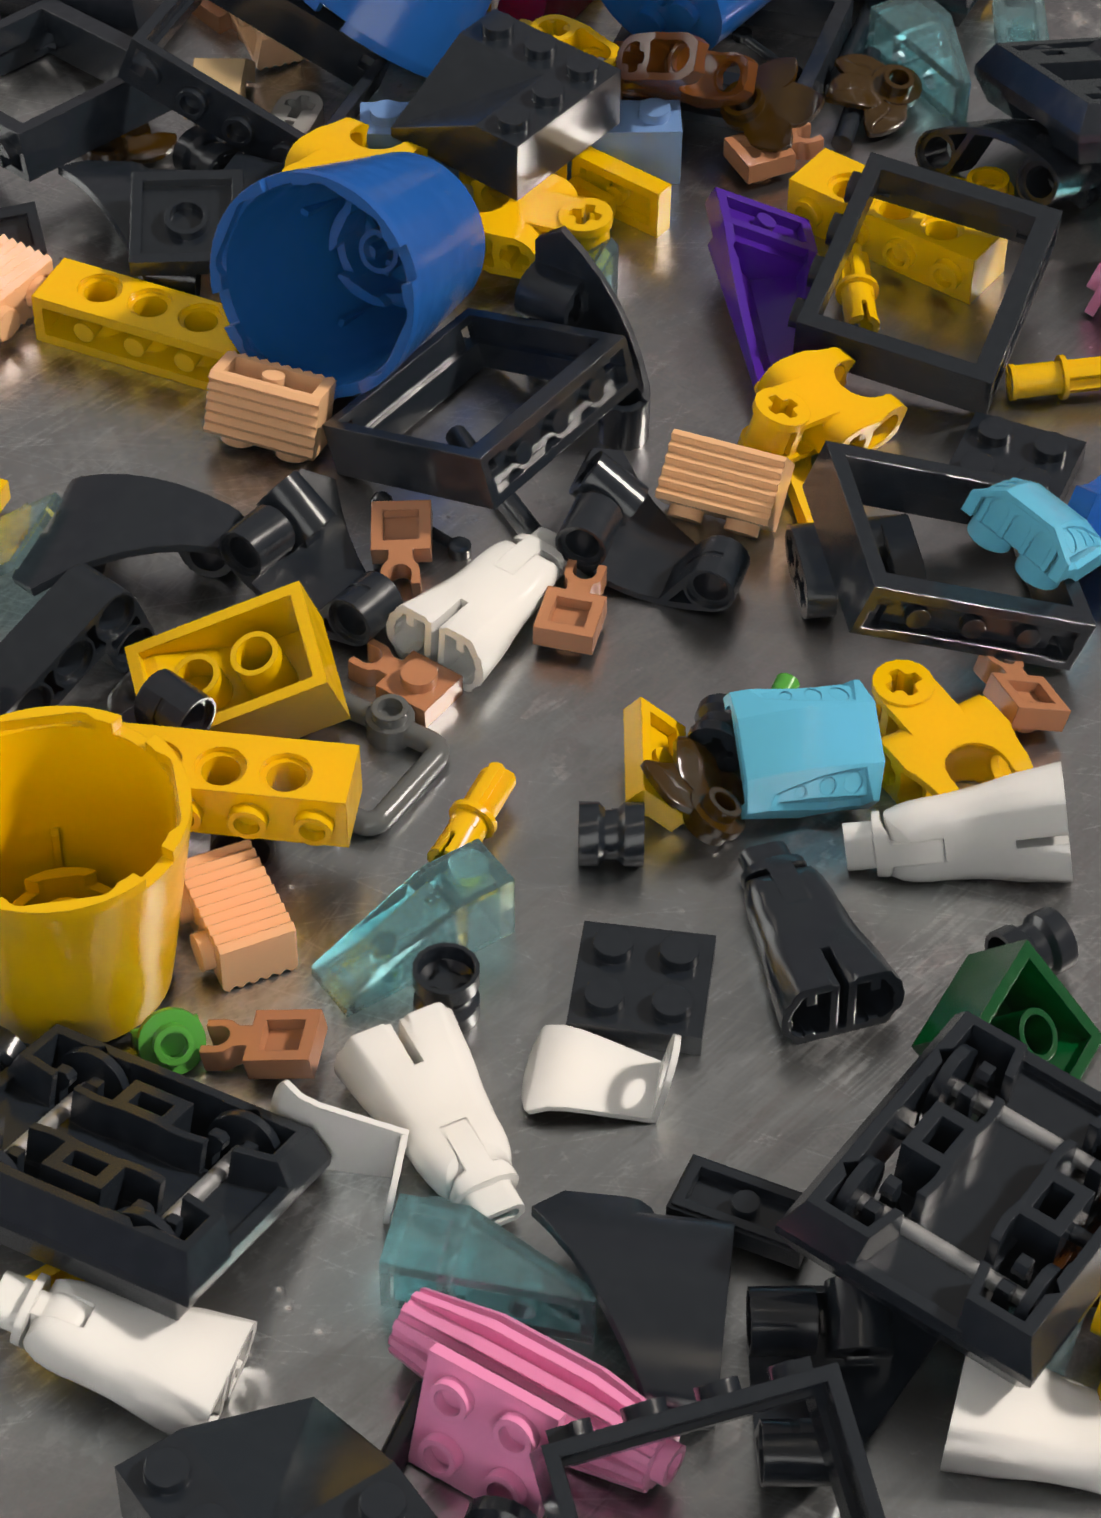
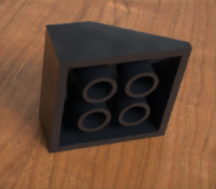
[391,8,621,201]
[115,1397,438,1518]

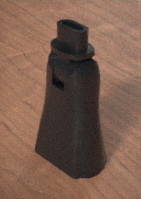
[738,840,905,1045]

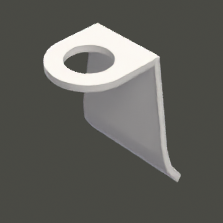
[521,1025,681,1124]
[270,1079,409,1224]

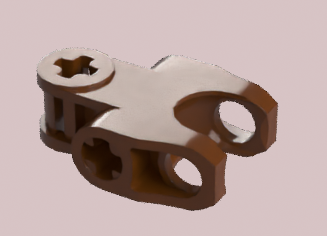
[613,32,758,109]

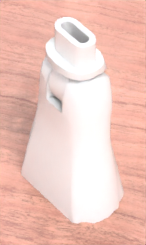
[386,527,566,692]
[842,761,1073,883]
[334,1002,526,1233]
[0,1270,257,1435]
[940,1356,1101,1494]

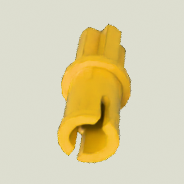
[835,243,880,333]
[1005,354,1101,401]
[427,762,516,878]

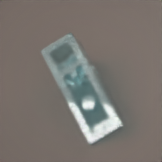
[867,0,971,125]
[311,839,515,1018]
[379,1193,598,1345]

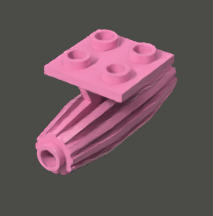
[388,1287,686,1518]

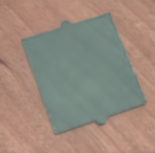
[0,492,63,576]

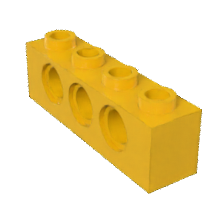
[787,148,1008,305]
[31,257,240,391]
[122,722,363,848]

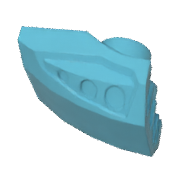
[961,477,1101,590]
[723,680,885,819]

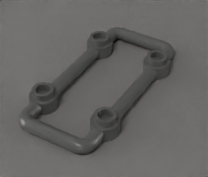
[107,623,450,836]

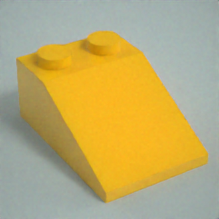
[124,580,351,739]

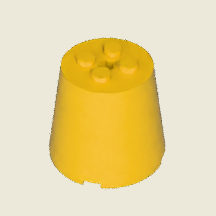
[0,706,193,1044]

